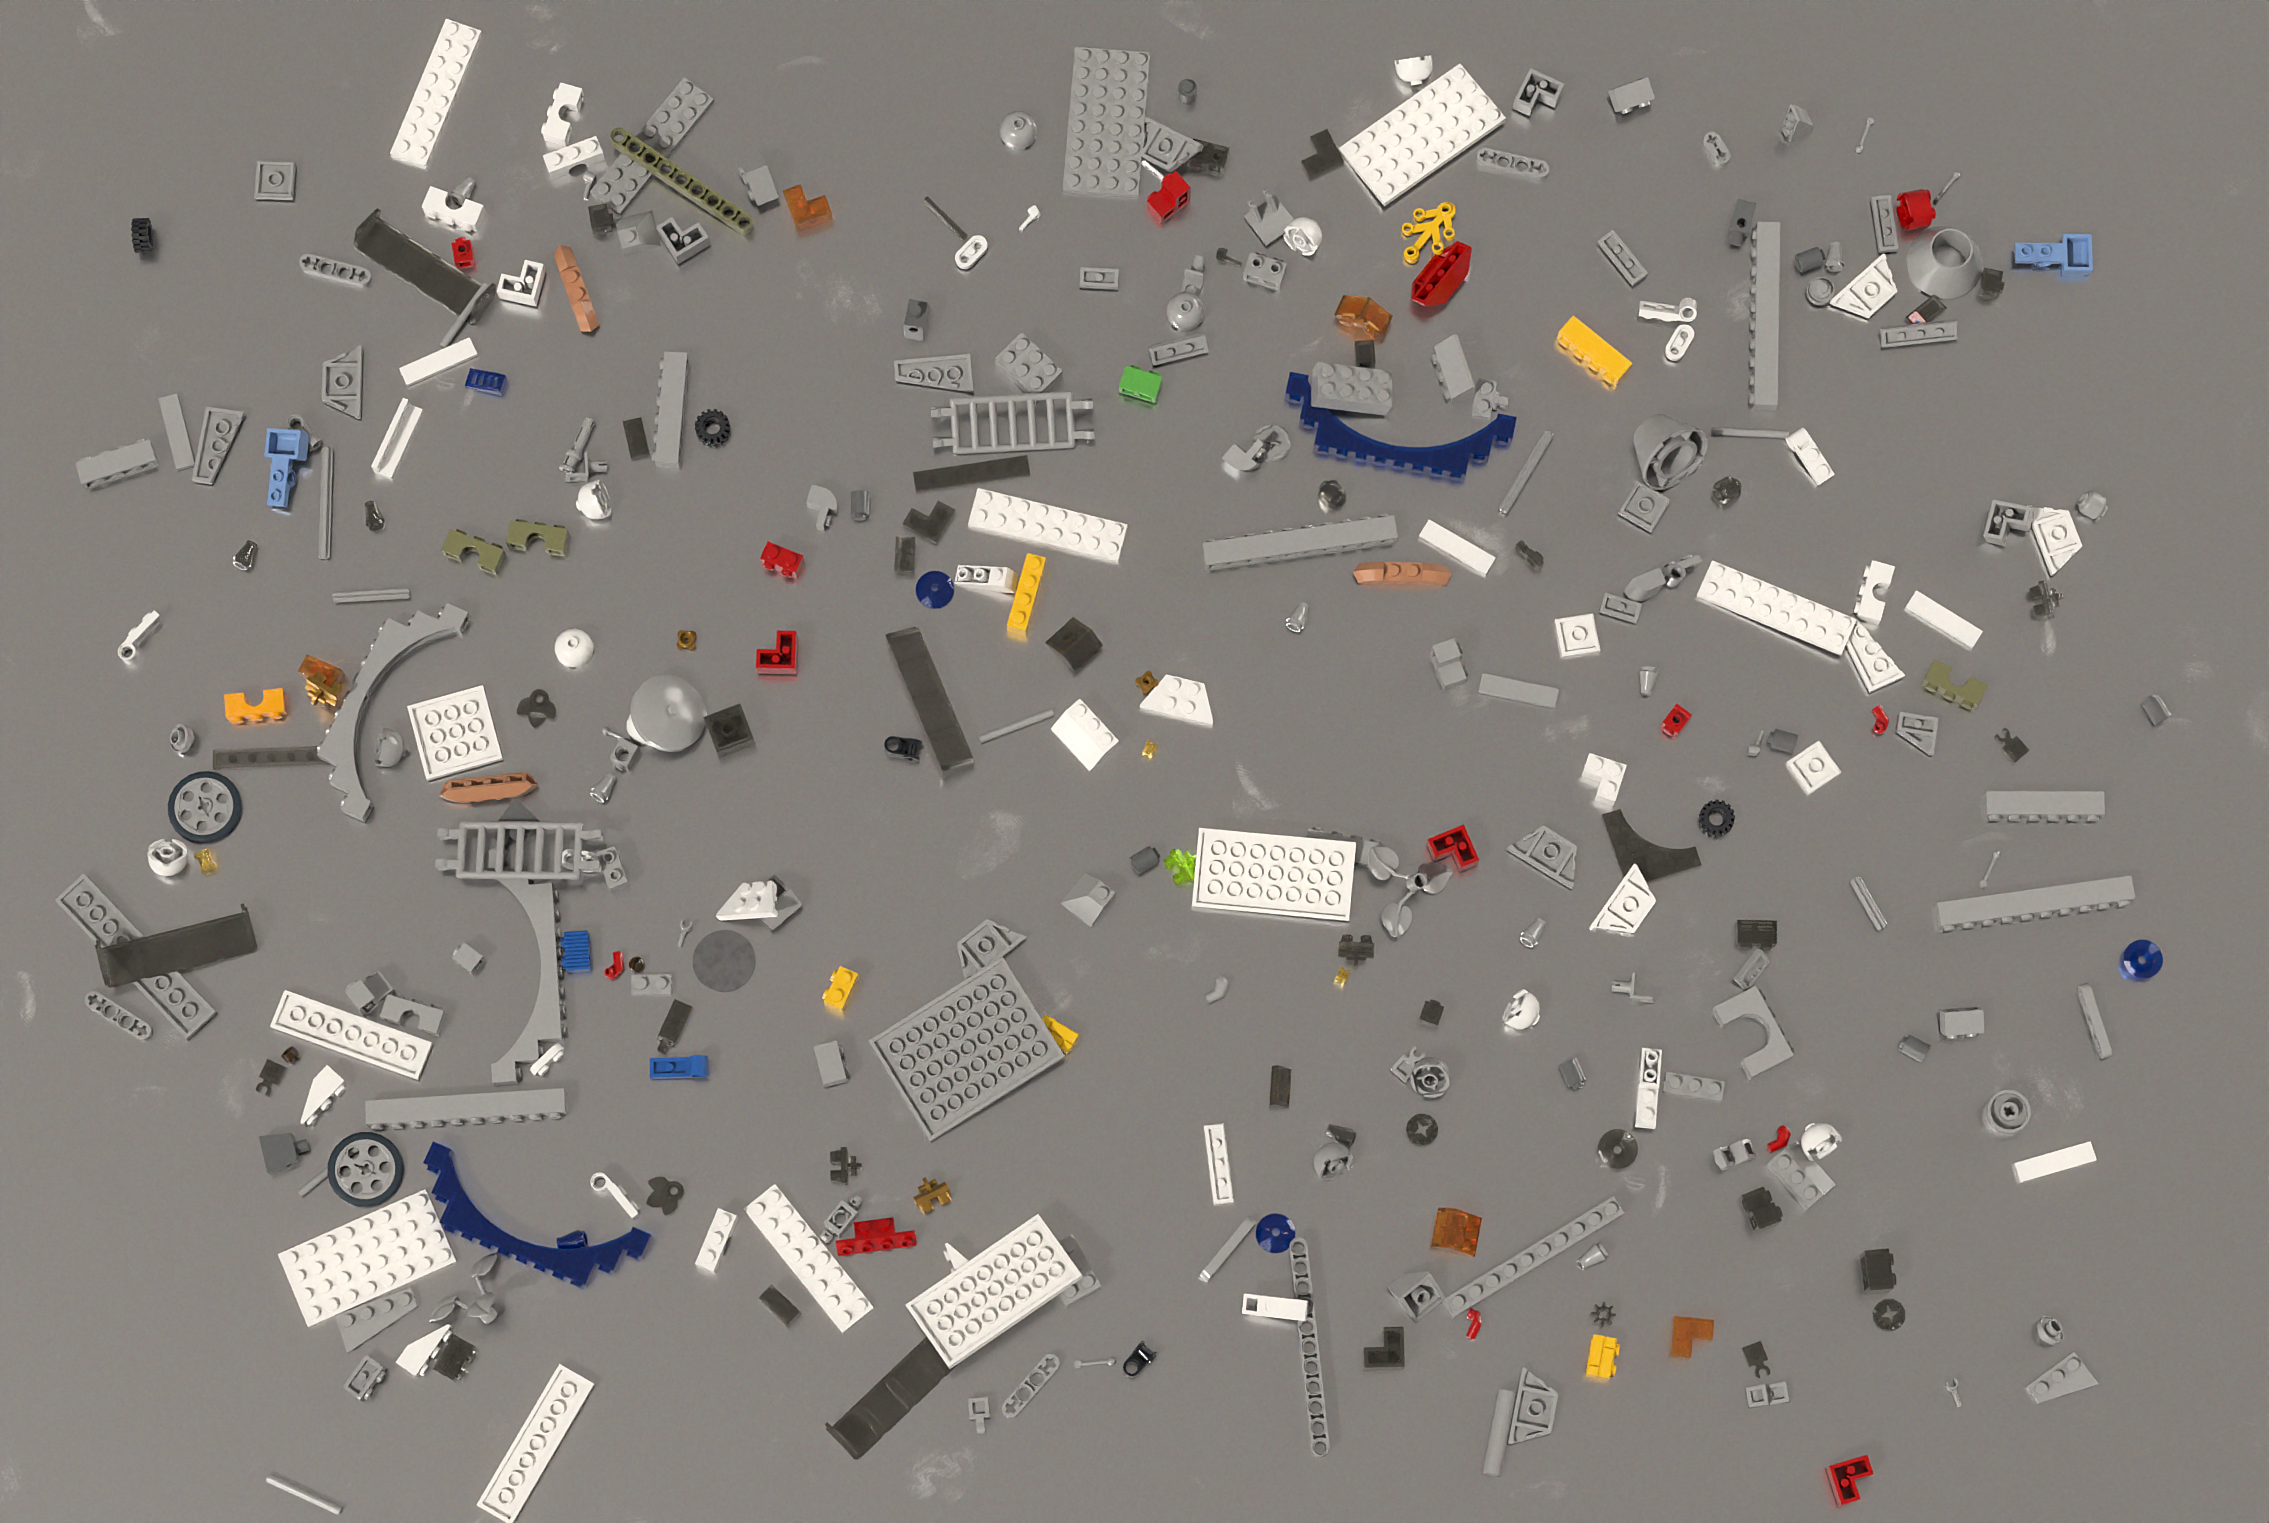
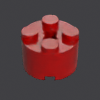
[1897,189,1936,231]

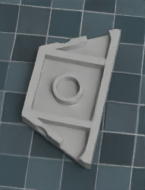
[1140,116,1204,172]
[322,346,363,419]
[1507,825,1577,890]
[956,919,1026,980]
[1508,1367,1559,1445]

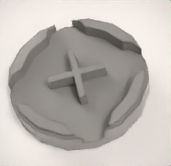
[1253,424,1291,463]

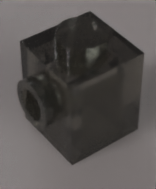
[588,203,615,235]
[1977,268,2005,300]
[1418,999,1444,1029]

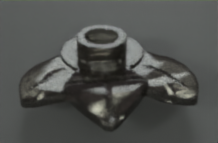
[517,689,556,728]
[646,1177,684,1215]

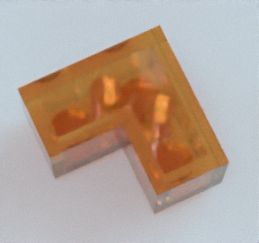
[783,184,833,232]
[1334,295,1393,337]
[298,654,345,709]
[1669,1316,1714,1360]

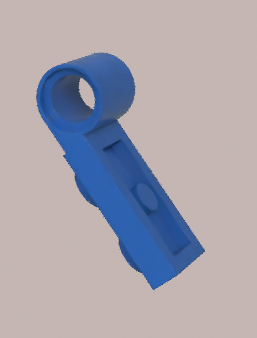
[650,1055,708,1079]

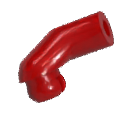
[1872,705,1889,734]
[604,951,624,979]
[1767,1125,1791,1153]

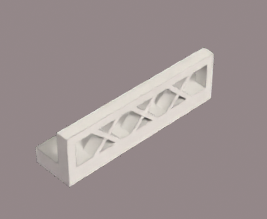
[371,398,424,479]

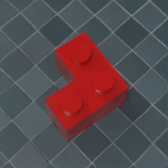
[1147,171,1191,223]
[756,630,798,674]
[1426,824,1479,872]
[1826,1455,1874,1507]

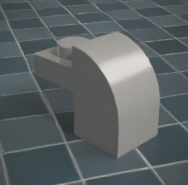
[1222,439,1267,471]
[806,484,838,531]
[1713,1139,1757,1171]

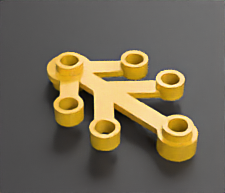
[1402,202,1456,263]

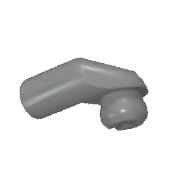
[1205,976,1229,1003]

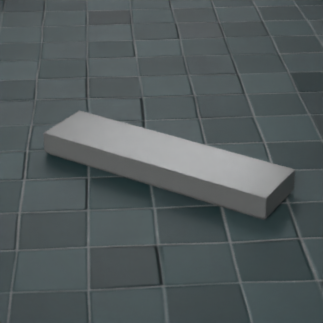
[1880,319,1958,348]
[158,393,195,471]
[1478,673,1559,709]

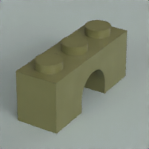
[506,519,569,556]
[441,529,506,575]
[1922,660,1988,709]

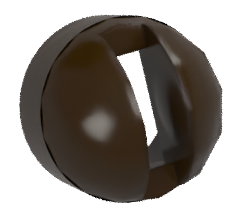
[629,957,645,973]
[281,1046,299,1064]

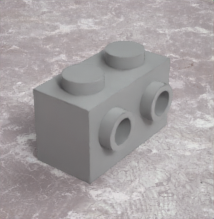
[1608,77,1655,114]
[1243,252,1287,290]
[1939,1006,1984,1039]
[813,1041,850,1088]

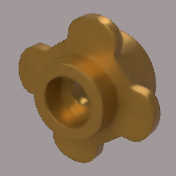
[676,630,697,650]
[1136,671,1159,693]

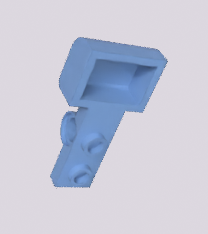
[2014,234,2093,276]
[264,428,309,507]

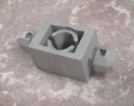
[820,1194,862,1243]

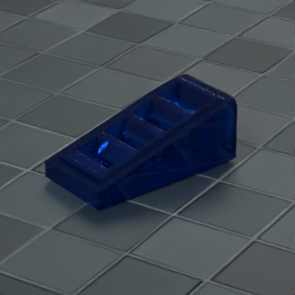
[465,368,507,396]

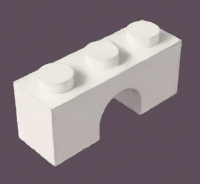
[541,82,584,147]
[543,136,605,180]
[422,186,486,232]
[1854,560,1895,625]
[695,1208,738,1274]

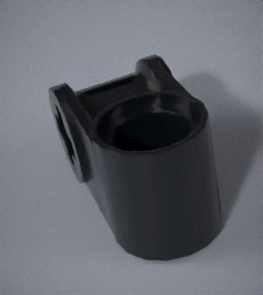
[884,736,922,762]
[1122,1340,1158,1379]

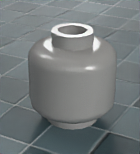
[2077,491,2108,519]

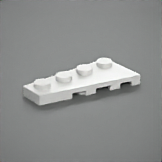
[1846,615,1905,693]

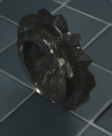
[1406,1114,1438,1146]
[1873,1299,1906,1331]

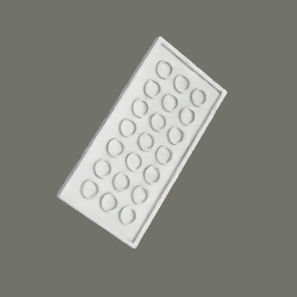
[1339,64,1506,206]
[1192,827,1356,921]
[278,1189,457,1328]
[906,1214,1083,1369]

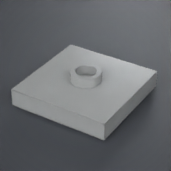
[254,161,296,200]
[1618,480,1671,533]

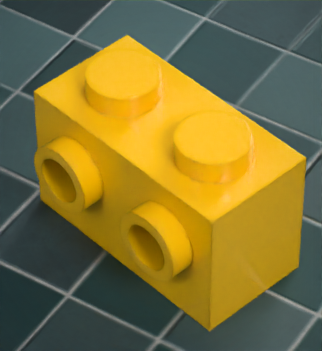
[822,966,859,1013]

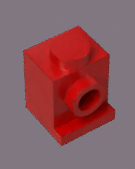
[451,237,476,269]
[1661,703,1692,737]

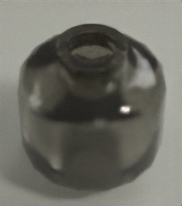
[1712,476,1742,504]
[1318,480,1347,508]

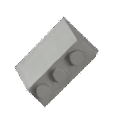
[1431,334,1475,404]
[1767,1140,1836,1211]

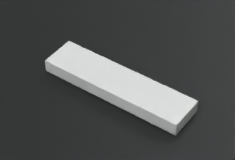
[399,337,478,387]
[1419,520,1496,575]
[1905,590,1983,649]
[1204,1123,1234,1205]
[2014,1141,2097,1183]

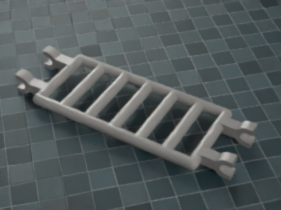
[931,391,1095,454]
[435,821,604,880]

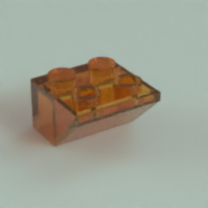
[1431,1208,1482,1257]

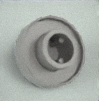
[1806,277,1835,306]
[170,724,194,753]
[2036,1316,2064,1345]

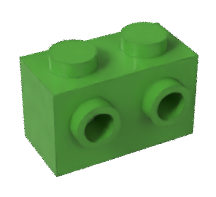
[1119,365,1162,403]

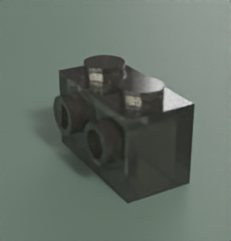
[1187,138,1230,175]

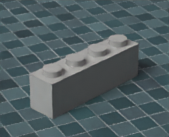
[75,439,159,489]
[1307,827,1385,869]

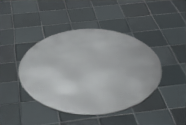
[693,930,756,992]

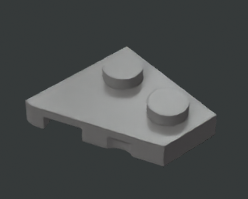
[1896,712,1939,756]

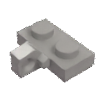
[1471,378,1509,420]

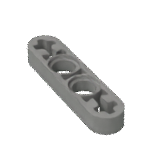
[1476,148,1549,180]
[299,254,372,287]
[2078,983,2112,1059]
[85,991,153,1041]
[1200,1217,1256,1282]
[1002,1354,1060,1418]

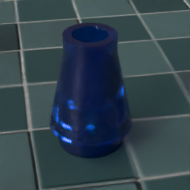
[557,1230,588,1250]

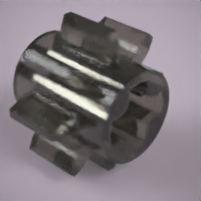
[1590,1302,1616,1328]

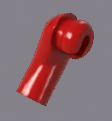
[1466,1308,1481,1339]

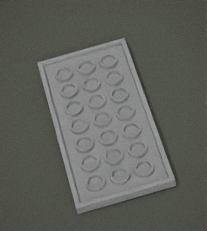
[1063,47,1150,198]

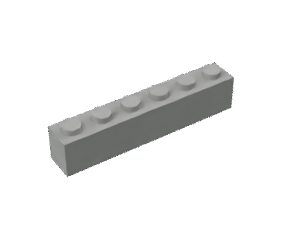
[652,351,689,469]
[1983,791,2105,821]

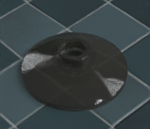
[1598,1129,1638,1169]

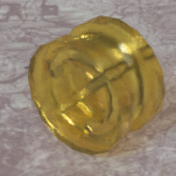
[1142,739,1158,759]
[1334,967,1350,987]

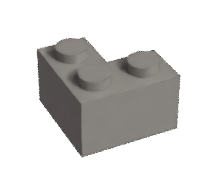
[1513,68,1565,116]
[737,151,779,206]
[656,217,710,264]
[1983,500,2034,546]
[1430,638,1468,690]
[345,971,396,1017]

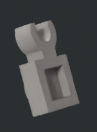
[1390,1046,1425,1083]

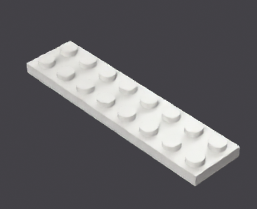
[390,19,482,168]
[968,488,1128,563]
[1697,560,1857,656]
[270,990,433,1080]
[744,1184,874,1333]
[477,1364,595,1523]

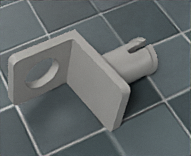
[1180,255,1206,298]
[565,451,607,482]
[1612,972,1655,1003]

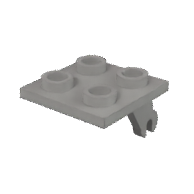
[1244,189,1294,246]

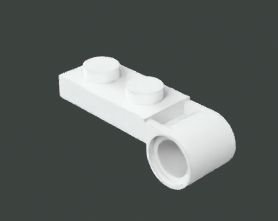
[1639,298,1697,322]
[1786,428,1835,485]
[118,611,163,665]
[590,1173,640,1221]

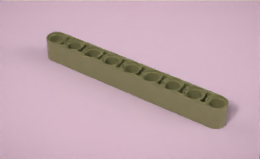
[610,127,753,235]

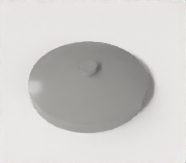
[630,675,706,752]

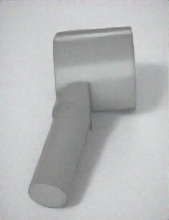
[583,170,597,199]
[1748,731,1765,756]
[677,919,692,948]
[1945,1378,1962,1407]

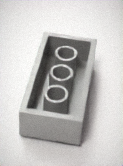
[1311,362,1392,416]

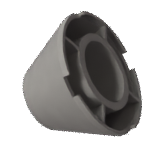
[1906,226,1983,300]
[1633,414,1709,490]

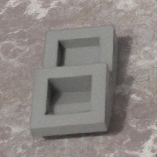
[1746,1382,1790,1408]

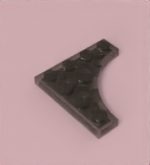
[1601,809,1702,883]

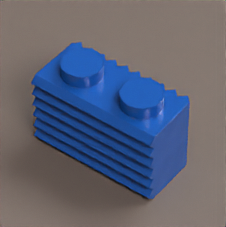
[561,930,591,974]

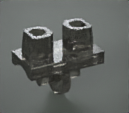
[894,536,916,572]
[2029,581,2064,619]
[1338,934,1375,966]
[830,1147,862,1186]

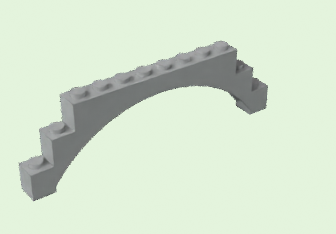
[317,603,470,823]
[483,849,567,1086]

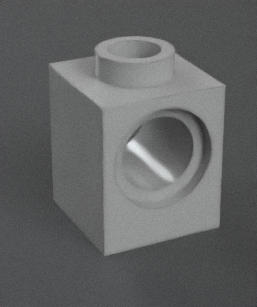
[610,738,640,771]
[452,942,485,975]

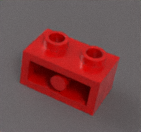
[760,541,805,578]

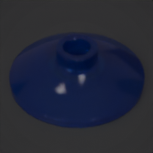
[916,571,954,609]
[2123,940,2163,979]
[1256,1213,1296,1253]

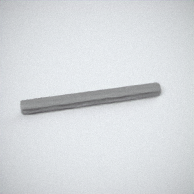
[319,447,333,559]

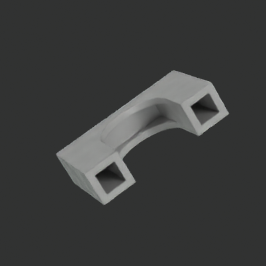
[1712,986,1794,1080]

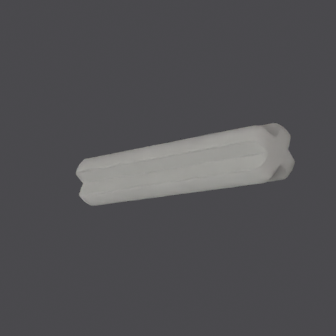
[1850,876,1887,931]

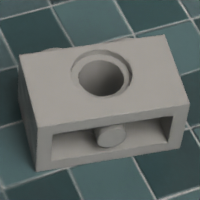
[596,846,630,893]

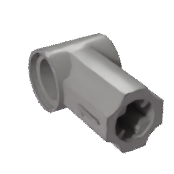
[287,414,322,452]

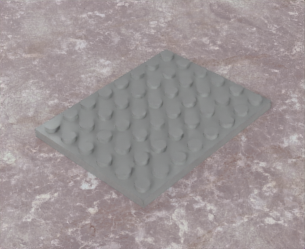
[869,957,1065,1142]

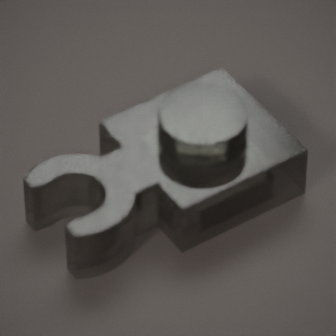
[1515,539,1544,572]
[1994,728,2029,764]
[256,1059,286,1097]
[1741,1341,1770,1379]

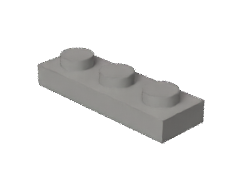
[1871,195,1899,253]
[1597,230,1648,287]
[1148,332,1209,366]
[1663,1072,1725,1102]

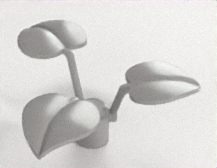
[1368,846,1453,937]
[429,1253,498,1324]

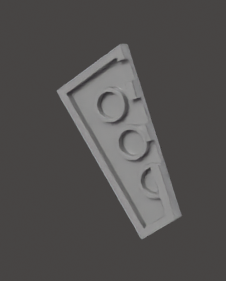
[894,354,974,393]
[192,407,245,484]
[335,1288,418,1354]

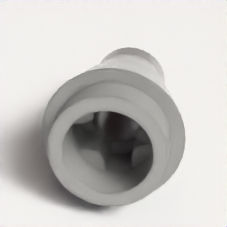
[450,177,476,205]
[1825,242,1845,272]
[1286,602,1310,632]
[1639,666,1659,695]
[590,773,616,803]
[1520,918,1546,948]
[1578,1242,1609,1269]

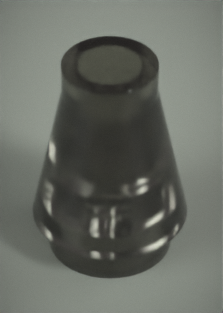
[364,501,385,531]
[233,540,257,570]
[1326,1124,1357,1147]

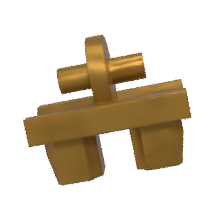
[305,672,342,706]
[913,1177,951,1213]

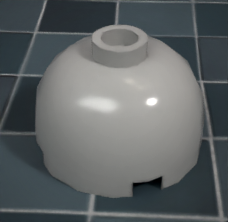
[1000,111,1037,150]
[1166,292,1204,331]
[374,728,407,767]
[1411,1057,1450,1098]
[1314,1142,1354,1181]

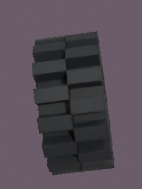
[131,218,153,253]
[695,409,731,446]
[1698,800,1735,837]

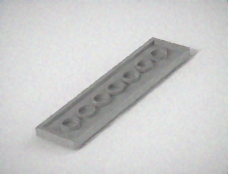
[590,77,714,216]

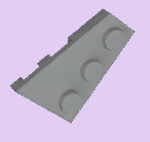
[2025,1352,2099,1404]

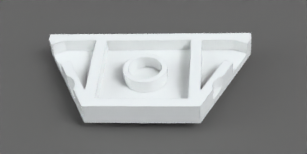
[1830,253,1898,318]
[2027,505,2082,576]
[1140,674,1213,726]
[1591,863,1656,933]
[716,881,778,921]

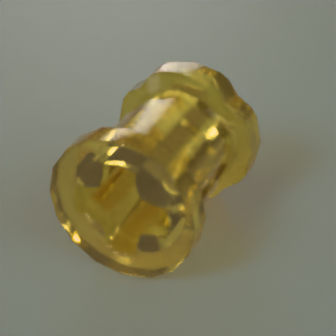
[194,848,218,874]

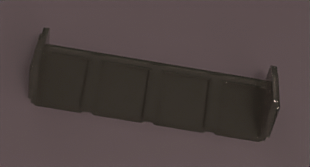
[353,208,496,325]
[885,626,975,778]
[95,903,257,988]
[825,1336,962,1460]

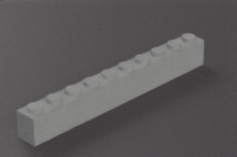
[1749,221,1780,411]
[1202,514,1398,570]
[1934,875,2136,931]
[365,1088,567,1130]
[1443,1196,1624,1319]

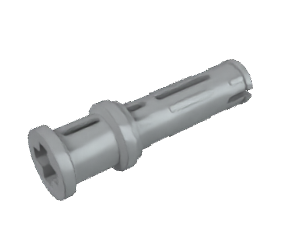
[559,417,596,473]

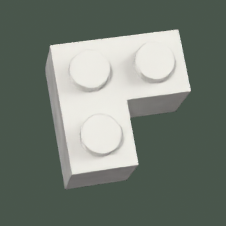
[497,260,546,307]
[1582,753,1627,806]

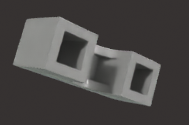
[380,993,446,1036]

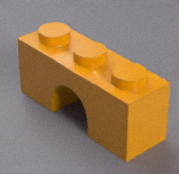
[224,688,288,724]

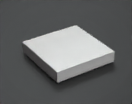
[1555,613,1600,658]
[1786,741,1841,795]

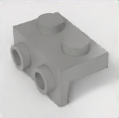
[342,1355,386,1402]

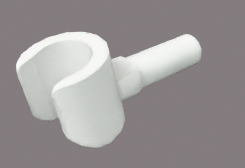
[1019,205,1041,230]

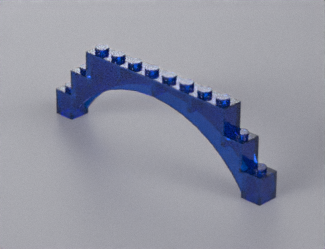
[1285,372,1517,481]
[423,1141,653,1288]

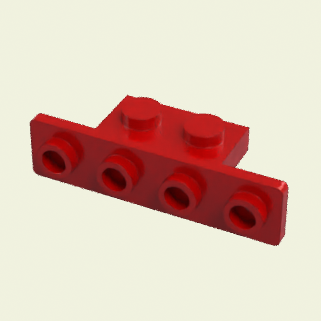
[836,1217,917,1256]

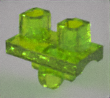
[1163,849,1197,885]

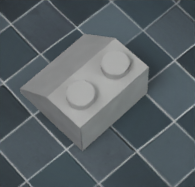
[761,874,802,930]

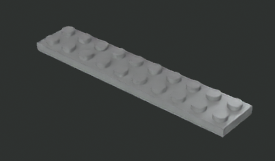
[55,873,217,1040]

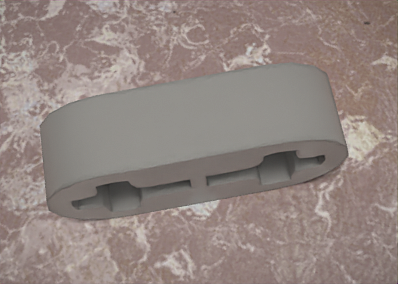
[1703,132,1730,167]

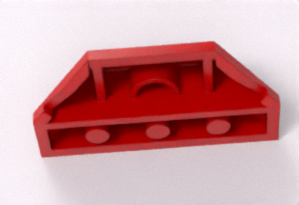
[1411,241,1472,307]

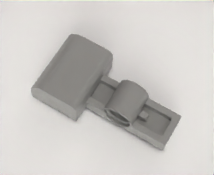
[1624,554,1702,603]

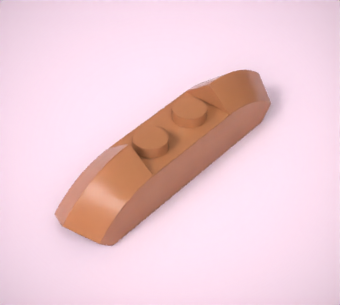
[553,244,599,331]
[1353,562,1452,586]
[439,772,538,803]

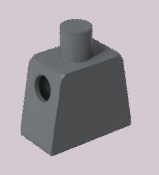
[1729,199,1756,246]
[904,299,930,341]
[495,798,540,846]
[259,1133,309,1176]

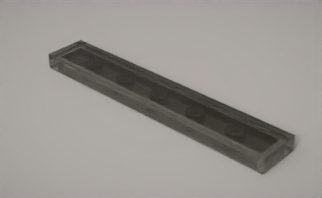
[913,455,1030,492]
[213,746,331,770]

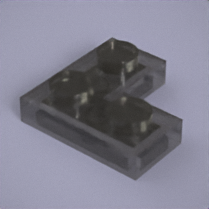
[1301,129,1344,179]
[902,500,955,544]

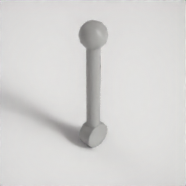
[1856,117,1874,153]
[1934,171,1960,203]
[602,727,640,747]
[1979,851,2001,888]
[1074,1357,1116,1369]

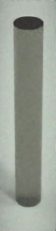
[923,196,968,240]

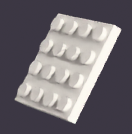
[407,685,503,781]

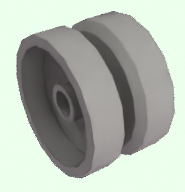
[1983,1090,2031,1137]

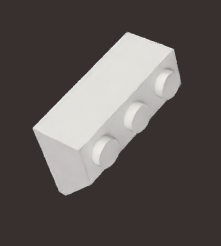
[1051,699,1119,771]

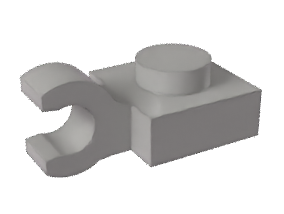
[968,1397,990,1434]

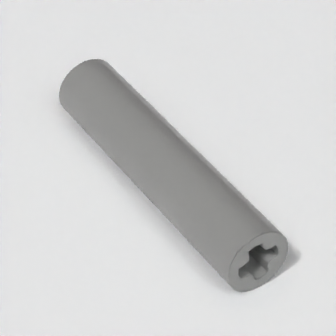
[1483,1389,1516,1477]

